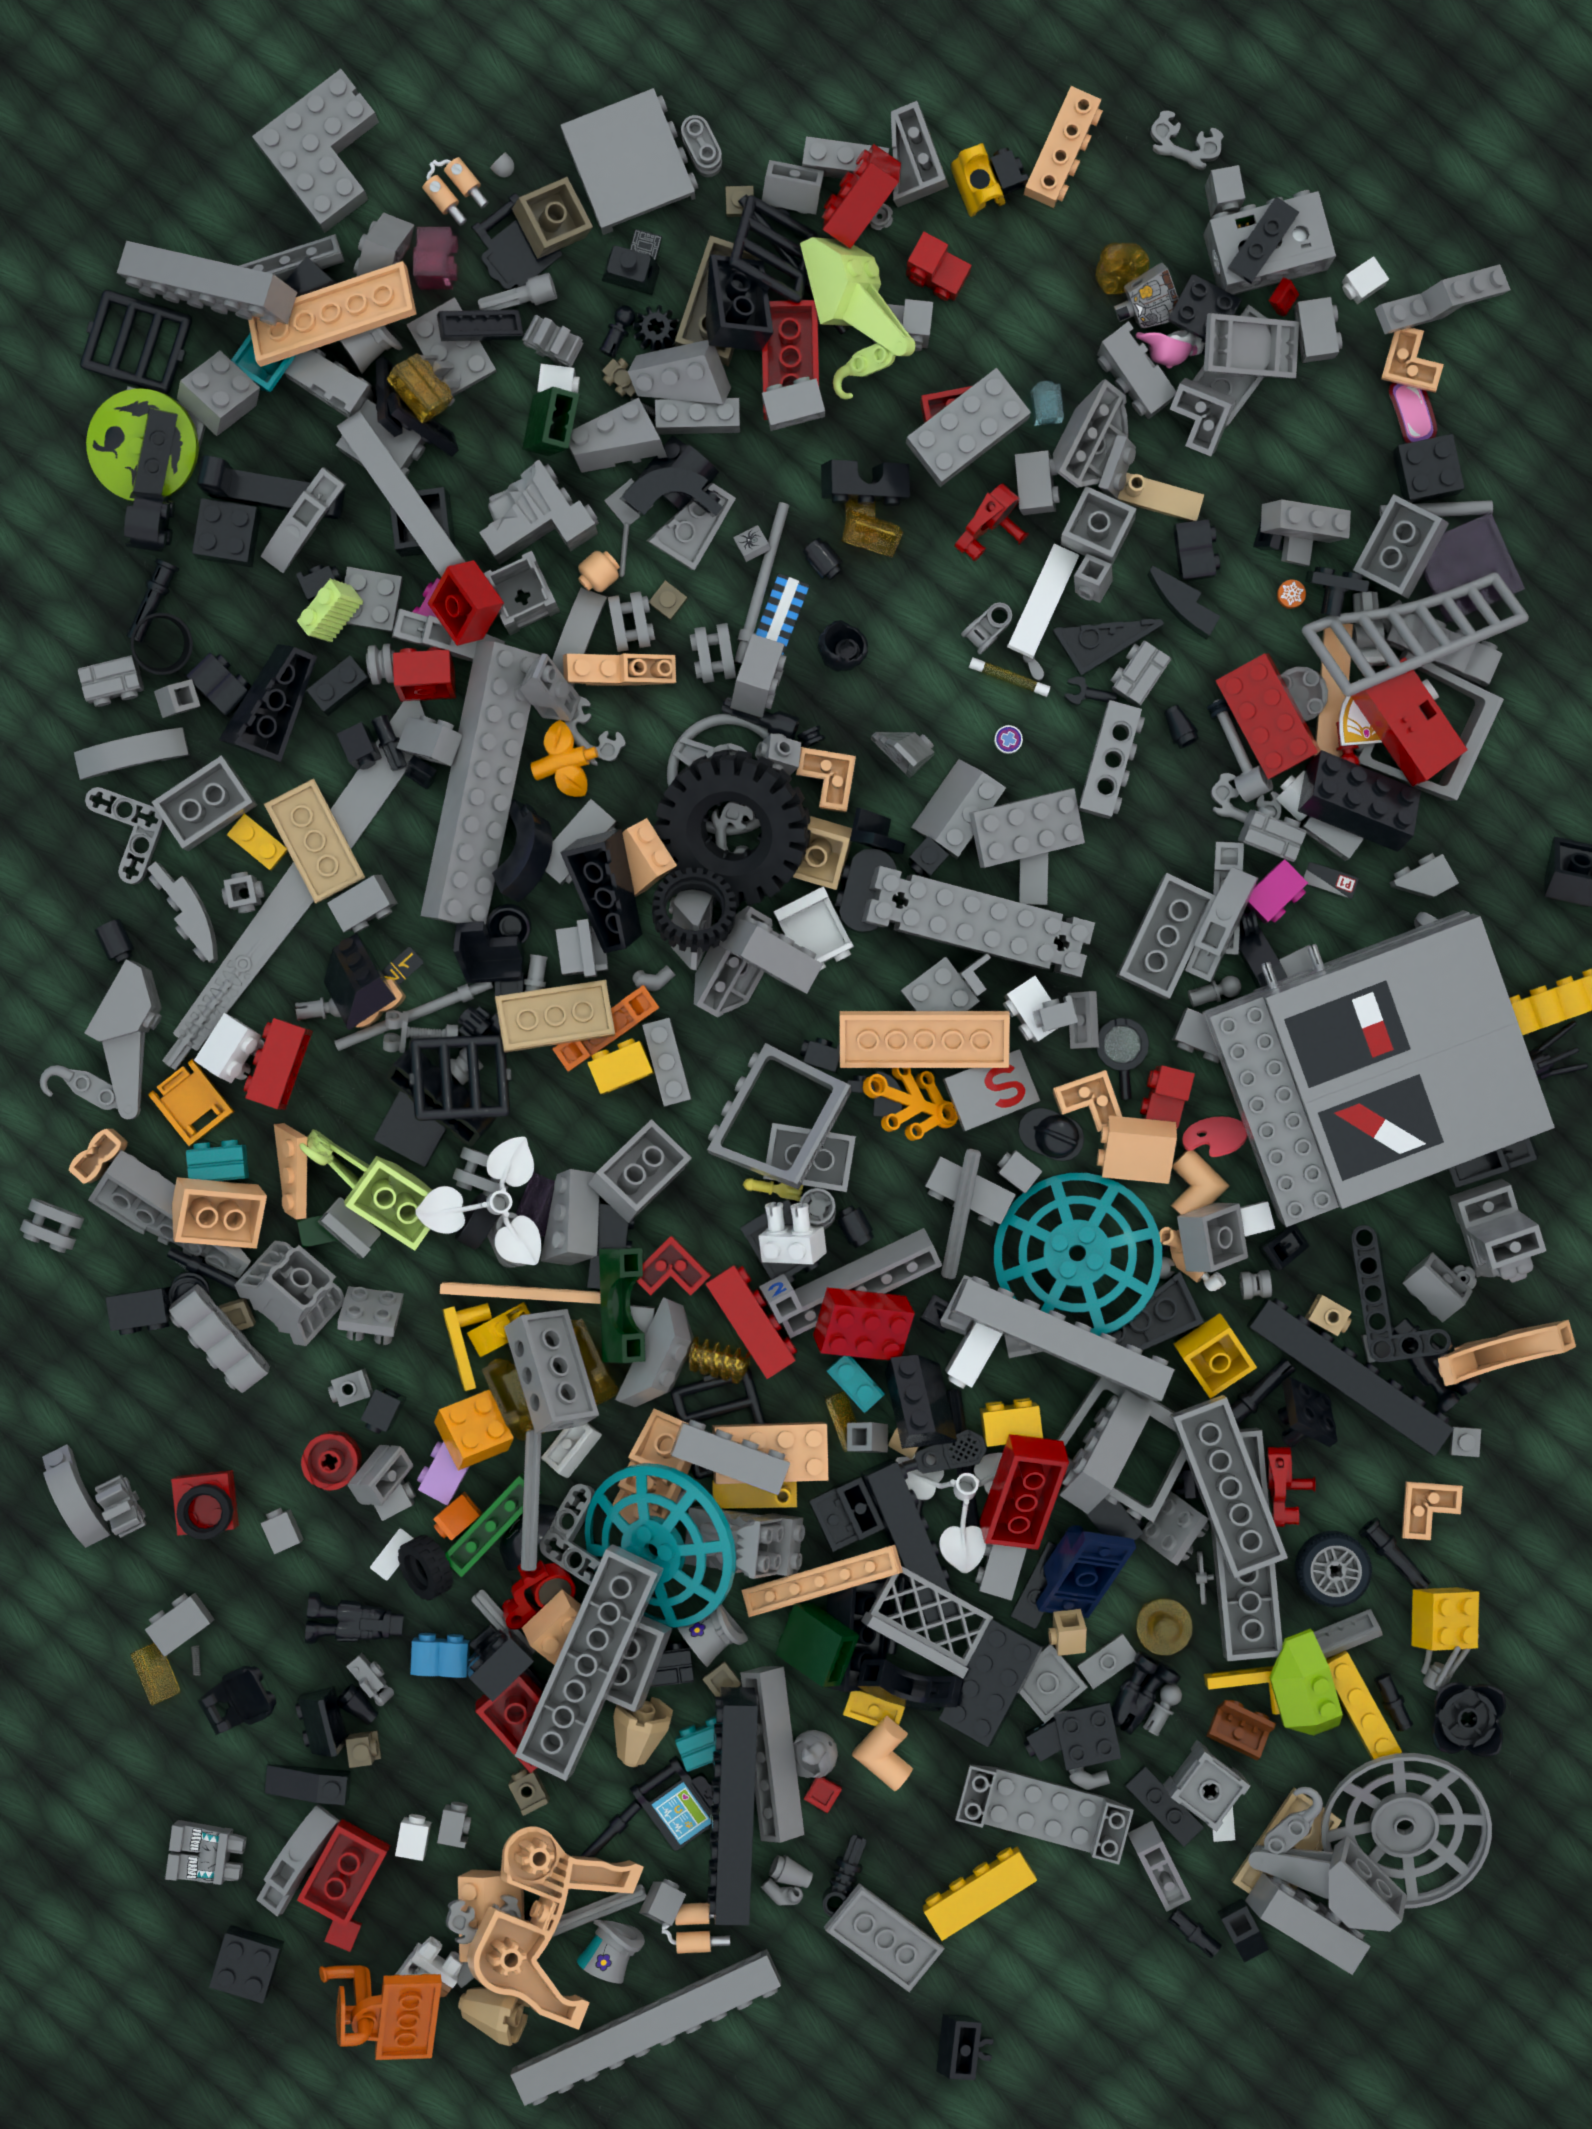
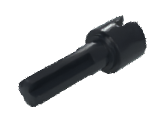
[721,697,800,740]

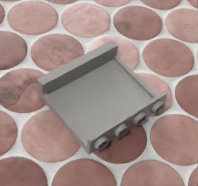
[561,88,698,235]

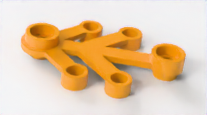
[863,1068,958,1141]

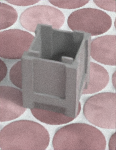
[483,551,560,636]
[1163,1740,1250,1832]

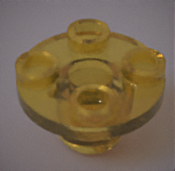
[1096,242,1149,294]
[1136,1598,1193,1655]

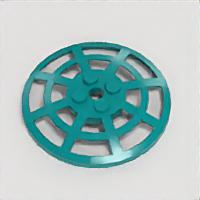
[994,1173,1162,1336]
[585,1463,736,1627]

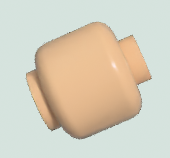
[578,551,620,592]

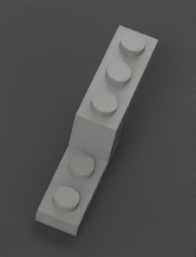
[1375,264,1511,334]

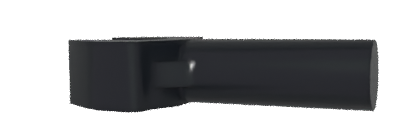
[1064,676,1117,706]

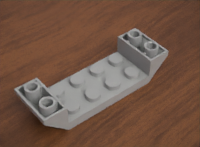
[955,1765,1134,1864]

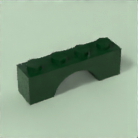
[599,1247,645,1363]

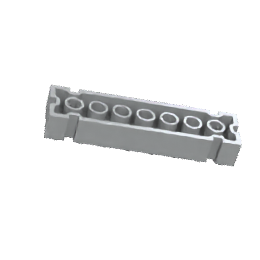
[861,866,1095,978]

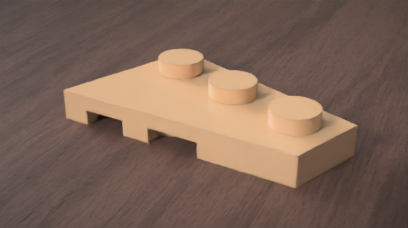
[274,1123,307,1219]

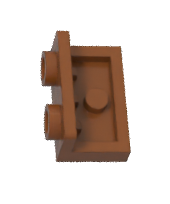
[1206,1700,1276,1760]

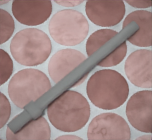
[734,502,790,665]
[334,982,494,1051]

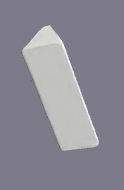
[541,1423,602,1478]

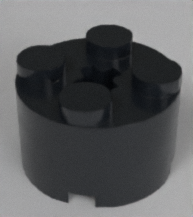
[124,491,175,552]

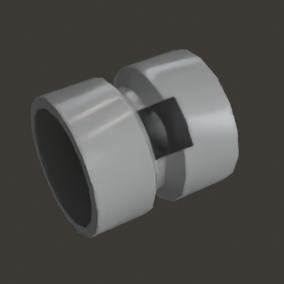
[799,1188,836,1230]

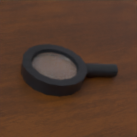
[1095,1018,1149,1100]

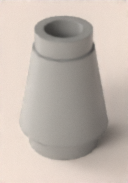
[769,1855,813,1888]

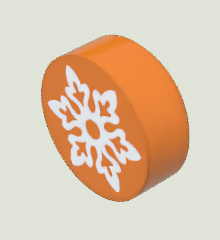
[1277,580,1306,609]

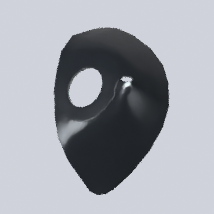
[499,1504,558,1571]

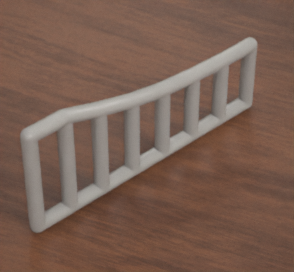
[1302,572,1529,697]

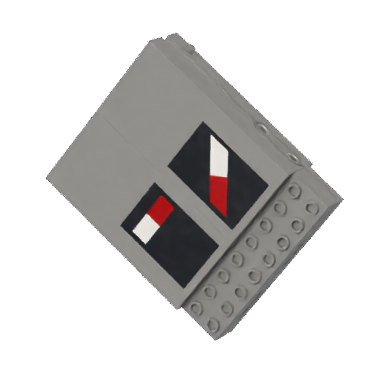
[1203,910,1555,1227]

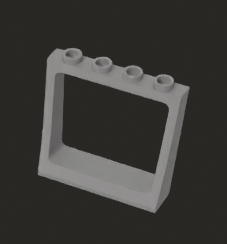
[1355,651,1504,801]
[707,1043,852,1190]
[1057,1376,1186,1523]

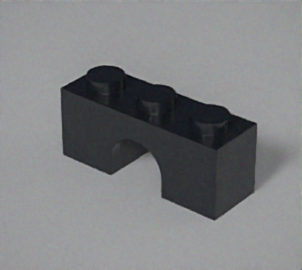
[821,460,910,506]

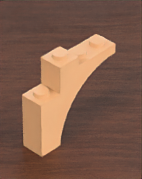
[1438,1320,1576,1386]

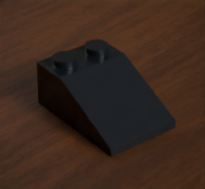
[706,254,773,351]
[296,1686,347,1757]

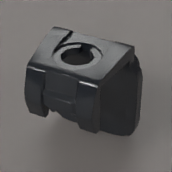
[197,1666,277,1735]

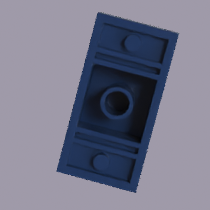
[1036,1525,1136,1618]

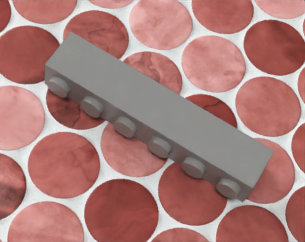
[782,1228,943,1338]
[740,1666,804,1843]

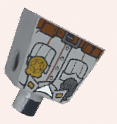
[1114,263,1179,328]

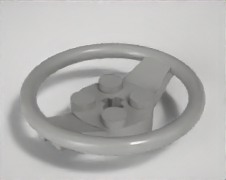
[667,714,769,836]

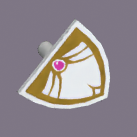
[1339,696,1382,746]

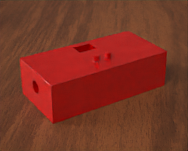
[1351,657,1468,787]

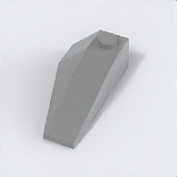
[871,732,935,779]

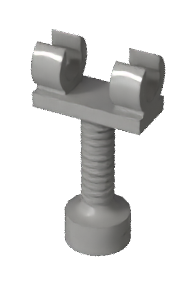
[383,1010,458,1053]

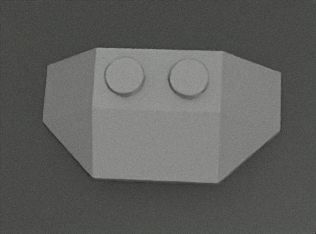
[1053,379,1129,488]
[694,906,772,1018]
[615,1297,695,1407]

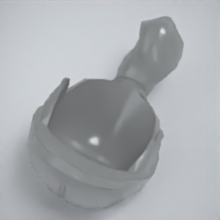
[793,1730,838,1778]

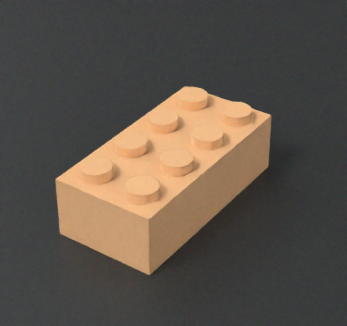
[712,1422,828,1484]

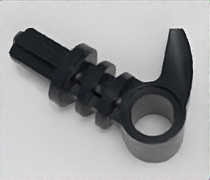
[822,1834,867,1917]

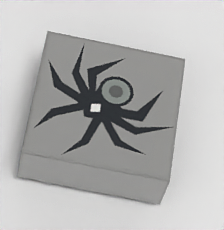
[733,525,771,562]

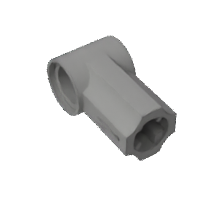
[1352,592,1385,649]

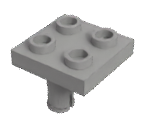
[337,1286,404,1345]
[1139,1491,1209,1566]

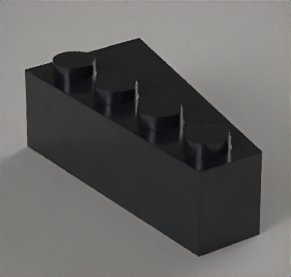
[1108,1272,1204,1351]

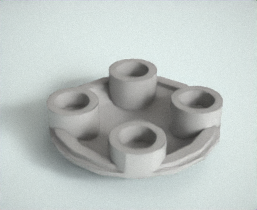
[1281,667,1328,721]

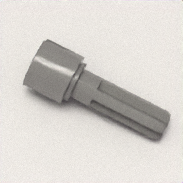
[478,273,557,310]

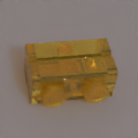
[387,353,453,423]

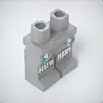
[165,1820,247,1885]

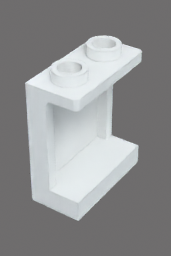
[774,886,854,970]

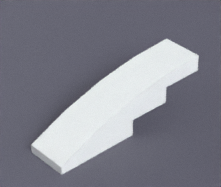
[1007,544,1079,659]

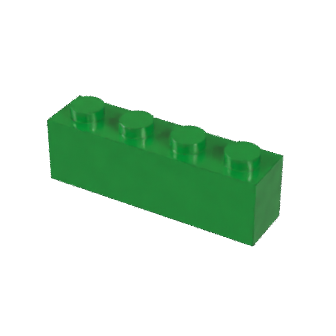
[445,1473,542,1577]

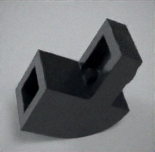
[847,1071,902,1117]

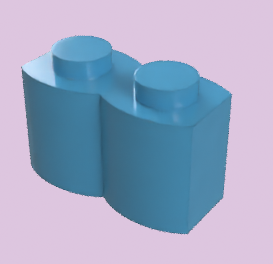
[410,1633,470,1678]

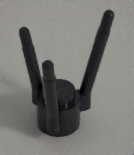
[1529,1021,1588,1080]

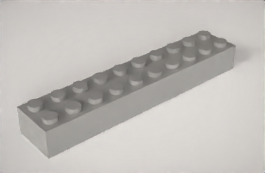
[420,641,540,925]

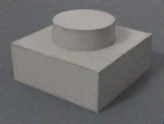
[1449,1426,1481,1457]

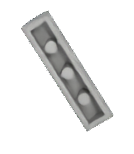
[239,234,345,282]

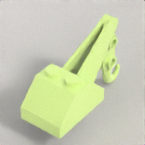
[800,237,915,399]
[299,1129,432,1251]

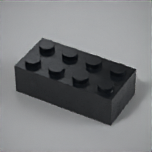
[1298,750,1421,852]
[939,1618,1045,1747]

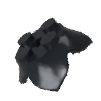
[1432,1682,1506,1757]

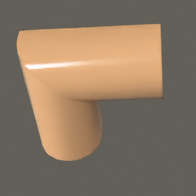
[1381,327,1444,393]
[796,747,856,812]
[1053,1070,1122,1132]
[1170,1150,1230,1215]
[1402,1481,1463,1540]
[852,1715,913,1791]

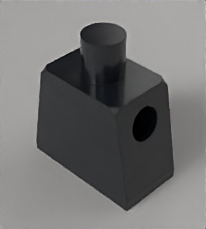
[602,246,660,295]

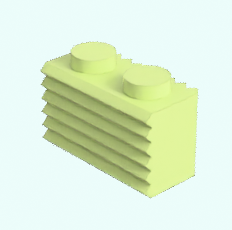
[297,578,363,642]

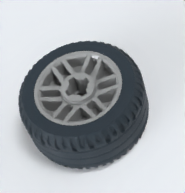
[1295,1531,1372,1607]

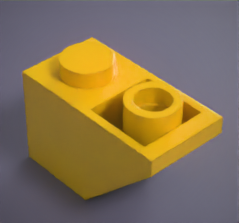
[467,1302,530,1357]

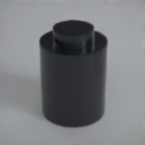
[94,919,135,964]

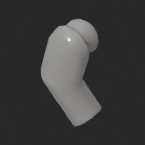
[632,965,676,991]
[1069,1767,1110,1790]
[761,1877,803,1906]

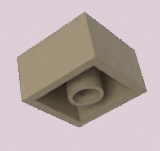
[512,177,593,259]

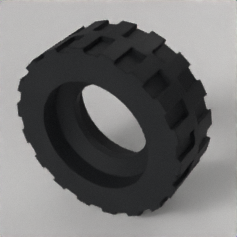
[398,1535,453,1601]

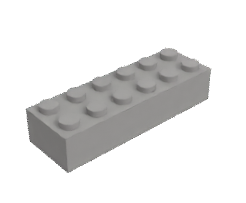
[117,241,297,326]
[1170,1395,1288,1578]

